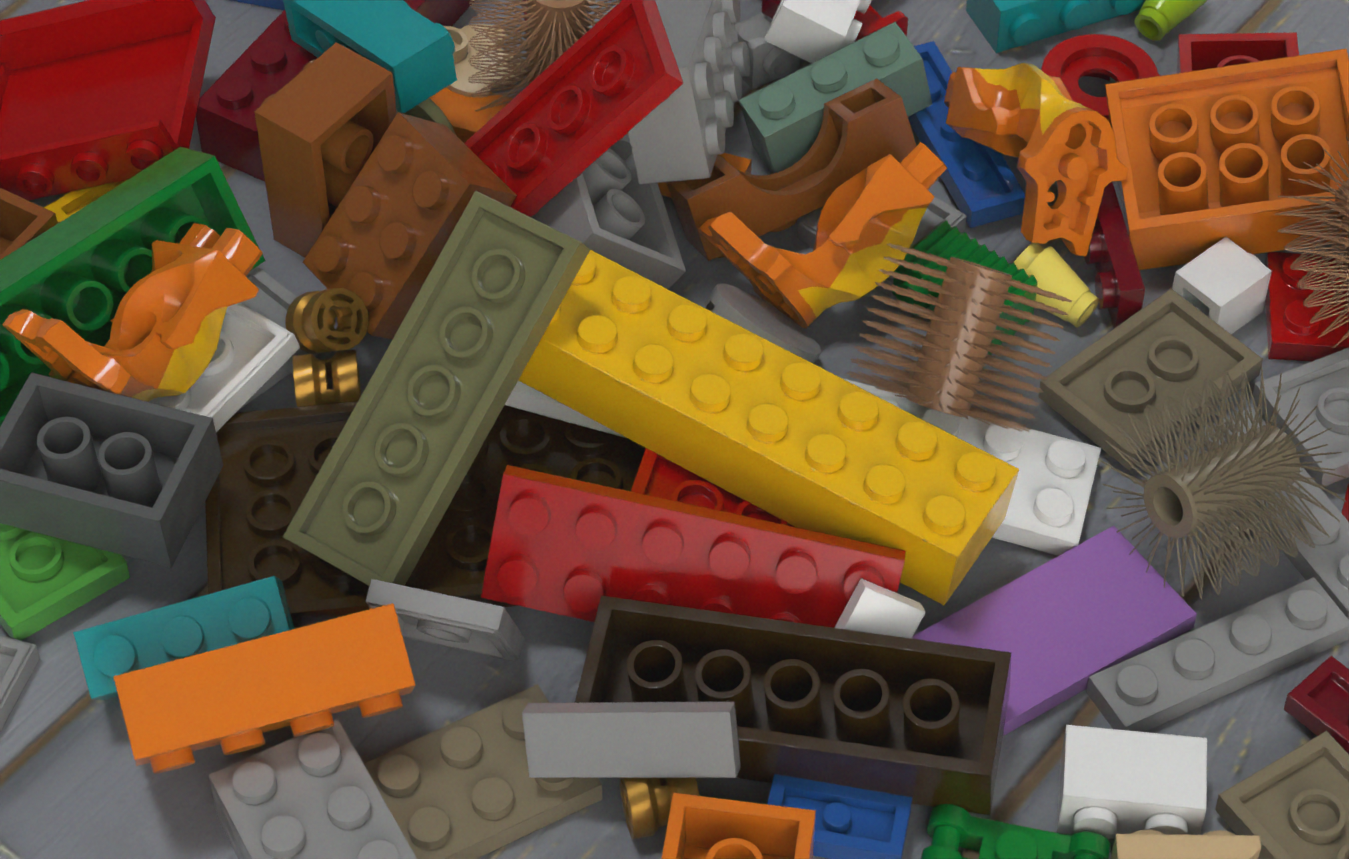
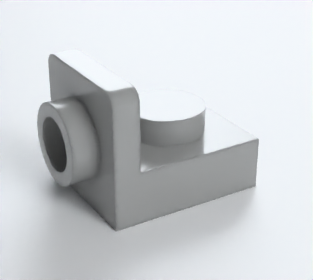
[735,13,800,90]

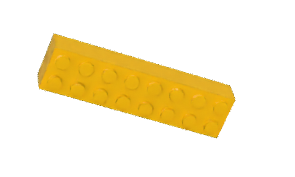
[519,250,1019,606]

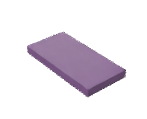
[911,526,1197,736]

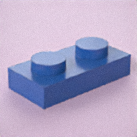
[767,774,912,859]

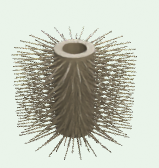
[1101,365,1346,599]

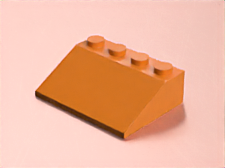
[1105,49,1349,270]
[113,603,416,774]

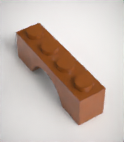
[666,78,917,261]

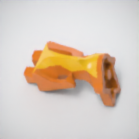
[944,63,1128,256]
[698,142,947,329]
[2,223,263,402]

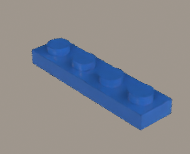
[908,41,1025,228]

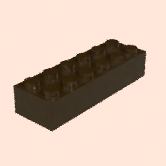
[575,596,1011,815]

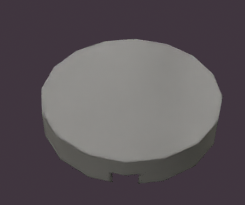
[705,283,822,364]

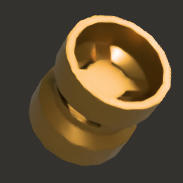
[285,288,369,353]
[293,350,361,407]
[619,778,700,840]

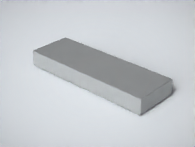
[522,702,741,778]

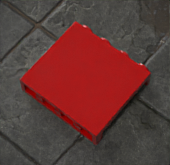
[0,0,216,201]

